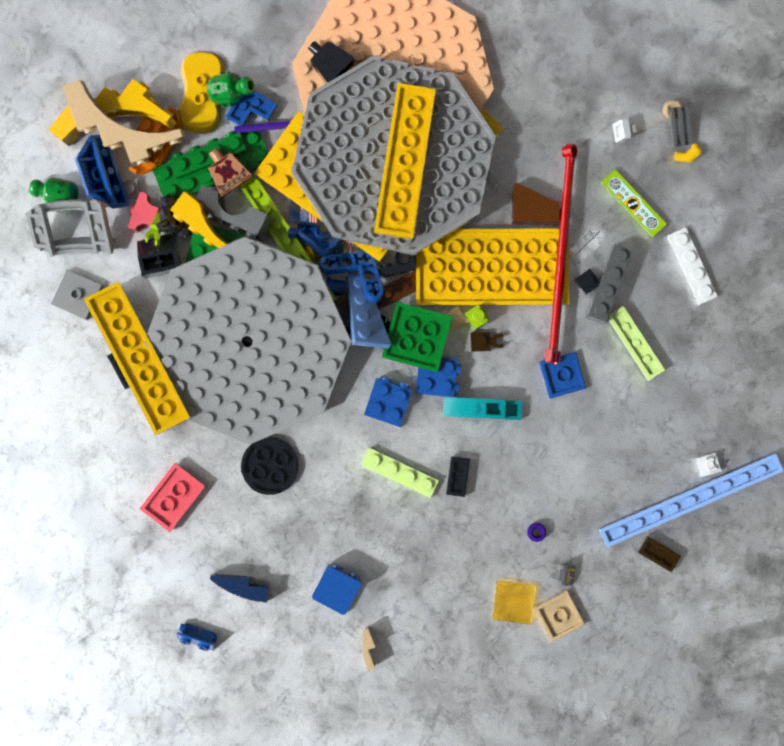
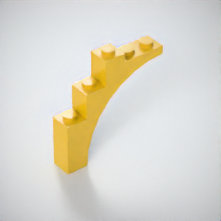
[48,79,176,146]

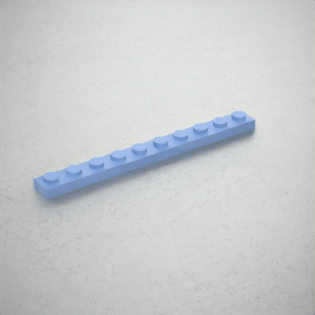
[599,453,783,547]

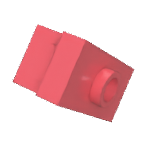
[128,192,160,233]

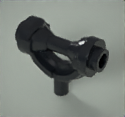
[156,193,192,239]

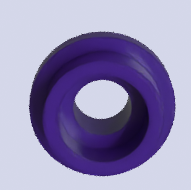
[527,523,546,542]

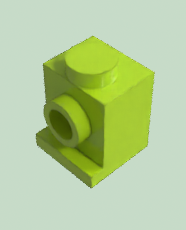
[464,305,490,331]

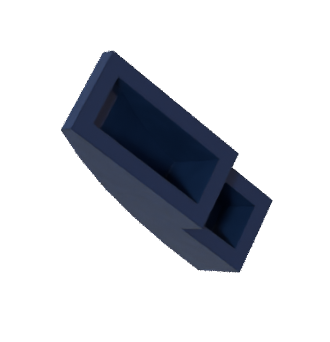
[210,574,270,603]

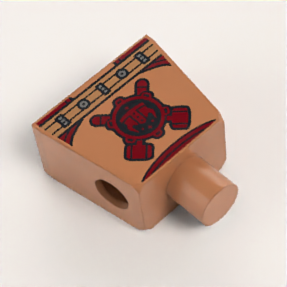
[208,148,254,197]

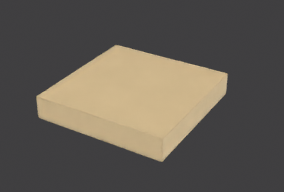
[533,589,586,642]

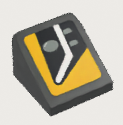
[559,564,576,586]

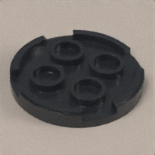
[241,437,299,495]

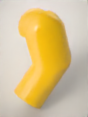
[674,144,702,163]

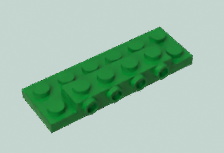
[153,131,268,200]

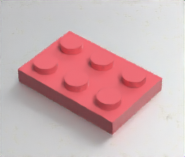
[140,463,206,532]

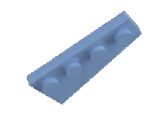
[346,274,391,349]

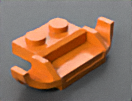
[128,106,181,175]

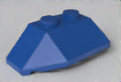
[75,135,130,209]

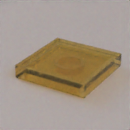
[492,581,535,625]

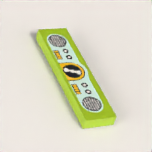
[600,169,667,238]

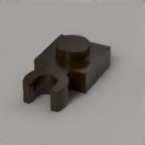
[470,332,504,352]

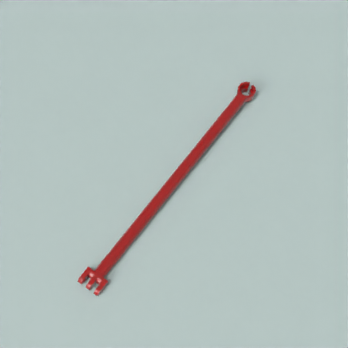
[545,144,578,365]

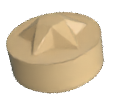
[663,100,683,119]

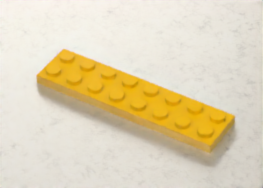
[374,83,436,239]
[84,281,190,436]

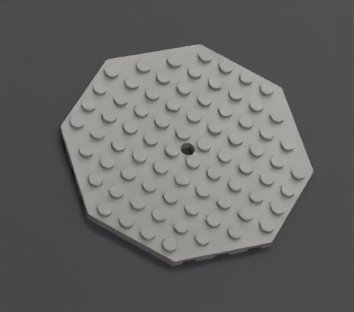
[291,55,496,255]
[144,237,352,444]

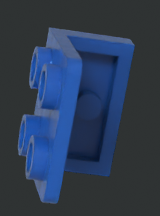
[312,563,363,615]

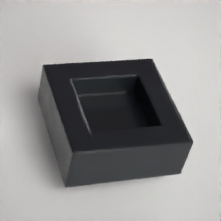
[574,269,600,295]

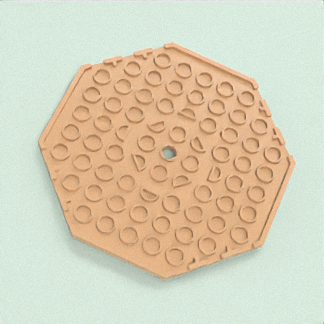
[292,0,494,113]

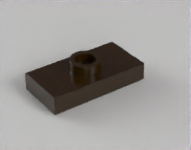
[637,536,681,573]

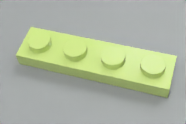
[608,306,665,381]
[361,448,439,498]

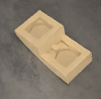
[363,626,376,671]

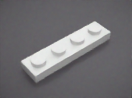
[667,228,718,305]

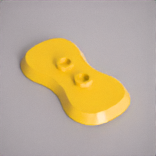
[178,51,225,133]

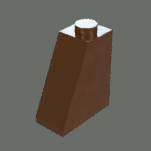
[511,183,561,225]

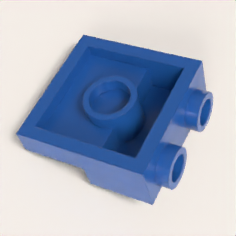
[415,357,461,397]
[364,376,412,427]

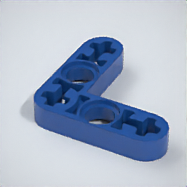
[319,251,383,303]

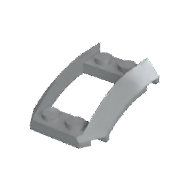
[26,200,116,257]

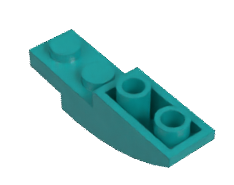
[443,397,522,420]

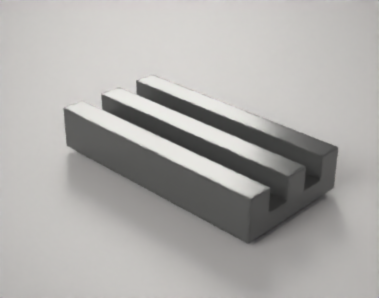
[669,106,693,147]

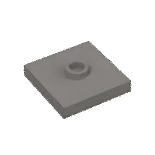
[51,270,103,320]

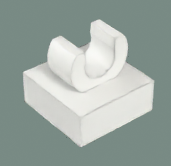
[612,119,637,143]
[696,453,721,477]

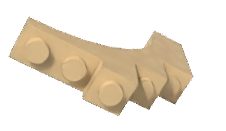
[62,80,185,166]

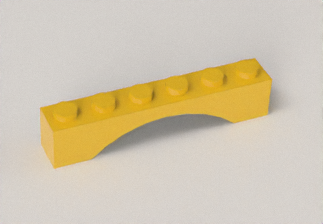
[170,191,229,248]

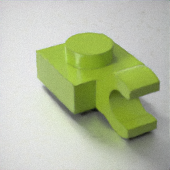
[145,210,166,246]

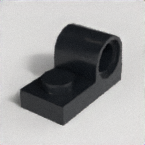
[378,252,416,279]

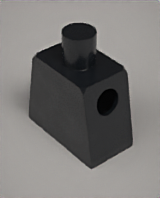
[308,41,355,84]

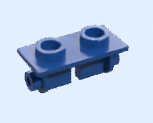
[177,623,218,651]

